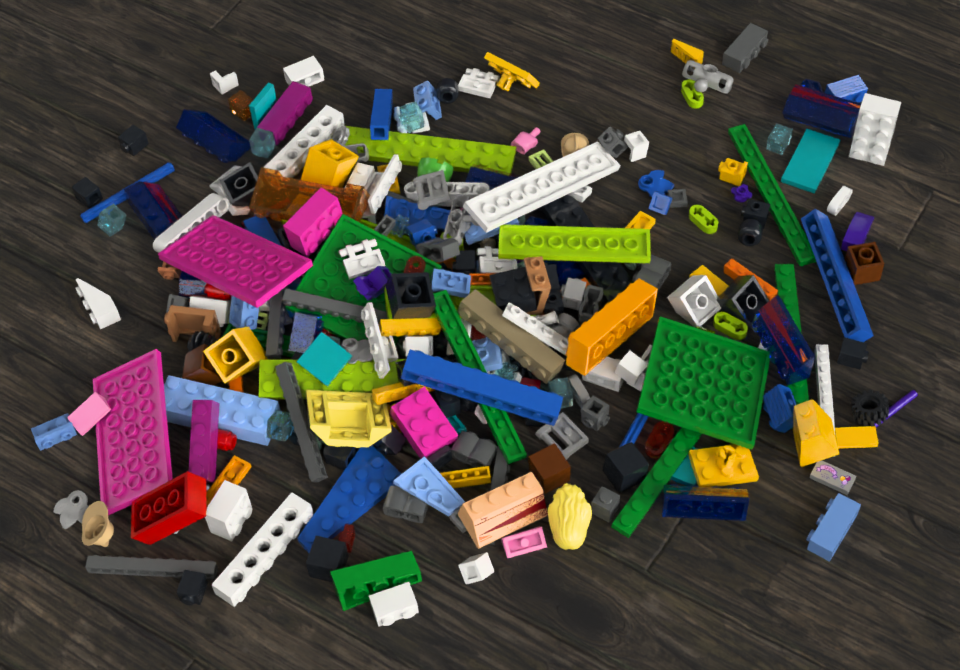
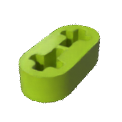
[681,79,704,109]
[689,205,719,234]
[713,312,748,340]

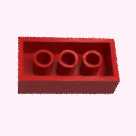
[131,471,207,545]

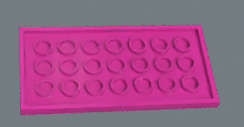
[158,215,313,308]
[93,349,173,515]

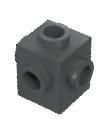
[598,126,628,158]
[580,396,610,431]

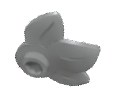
[341,338,373,364]
[53,490,89,529]

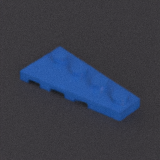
[384,195,450,232]

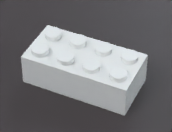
[849,93,901,166]

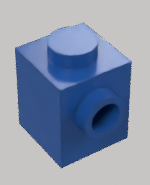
[407,219,438,249]

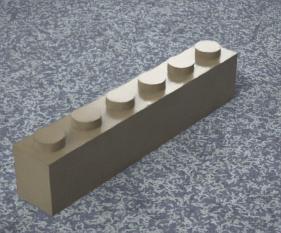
[457,289,565,384]

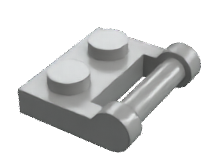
[413,170,450,210]
[535,412,589,460]

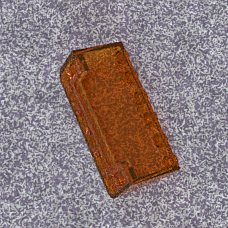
[249,167,370,222]

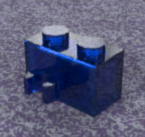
[288,311,324,353]

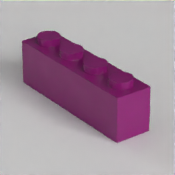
[257,81,313,146]
[189,400,220,483]

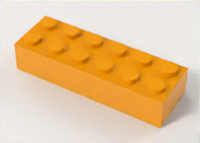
[566,278,658,376]

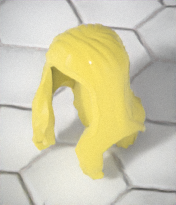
[548,483,592,550]

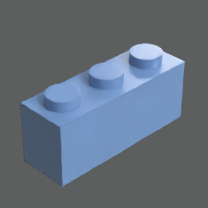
[806,493,861,562]

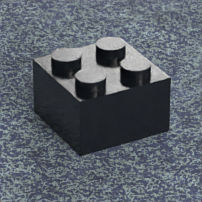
[489,267,537,312]
[385,272,436,319]

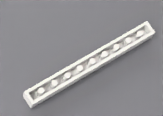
[814,344,835,457]

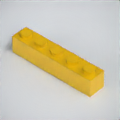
[378,318,441,337]
[372,382,435,405]
[440,466,491,488]

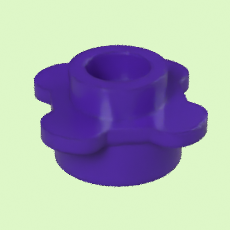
[731,184,752,202]

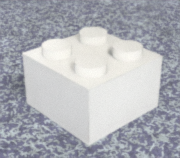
[205,480,252,542]

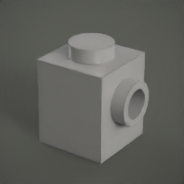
[561,278,587,310]

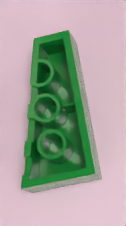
[330,551,422,611]

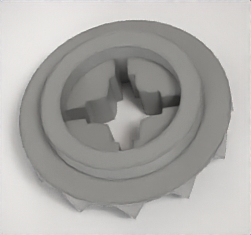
[331,126,350,146]

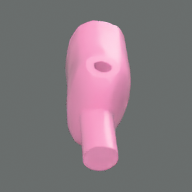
[511,127,541,154]

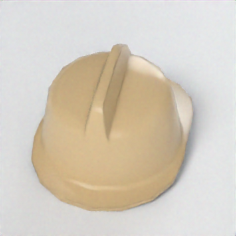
[561,133,589,157]
[82,501,114,547]

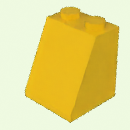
[300,139,359,197]
[203,327,269,383]
[793,399,839,467]

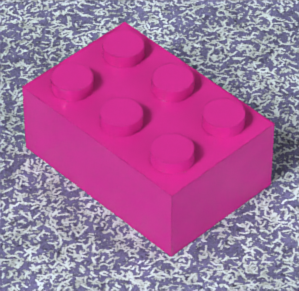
[283,188,343,258]
[390,386,458,459]

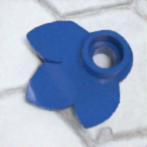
[638,170,674,197]

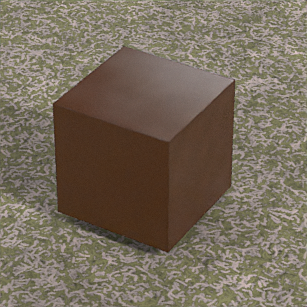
[845,242,884,285]
[182,344,223,386]
[528,443,571,494]

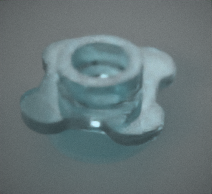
[497,362,518,380]

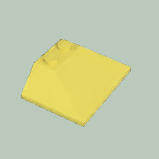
[306,390,391,448]

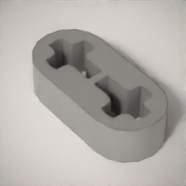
[566,374,590,408]

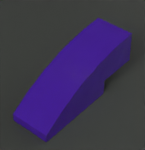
[841,212,874,251]

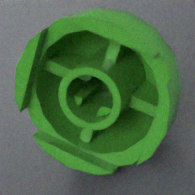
[417,158,454,182]

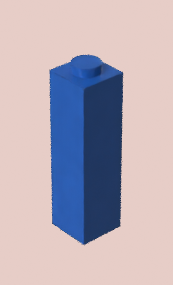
[370,89,393,140]

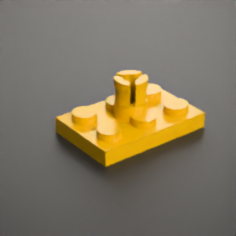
[484,52,540,92]
[688,444,759,489]

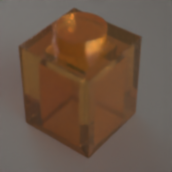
[228,90,253,121]

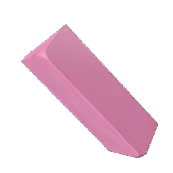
[68,392,111,436]
[501,526,547,558]

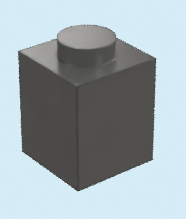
[591,486,620,522]

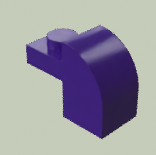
[353,266,392,301]

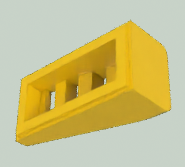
[671,39,704,69]

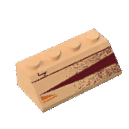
[458,472,548,549]

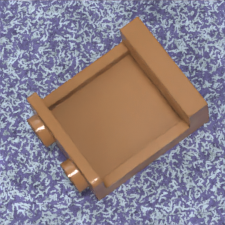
[523,256,551,315]
[164,305,221,342]

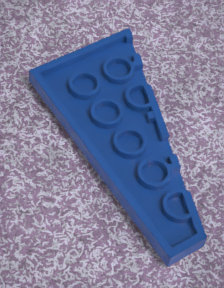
[297,445,401,553]

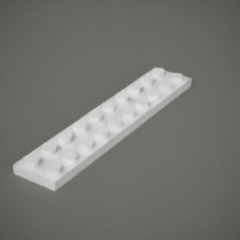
[463,142,621,232]

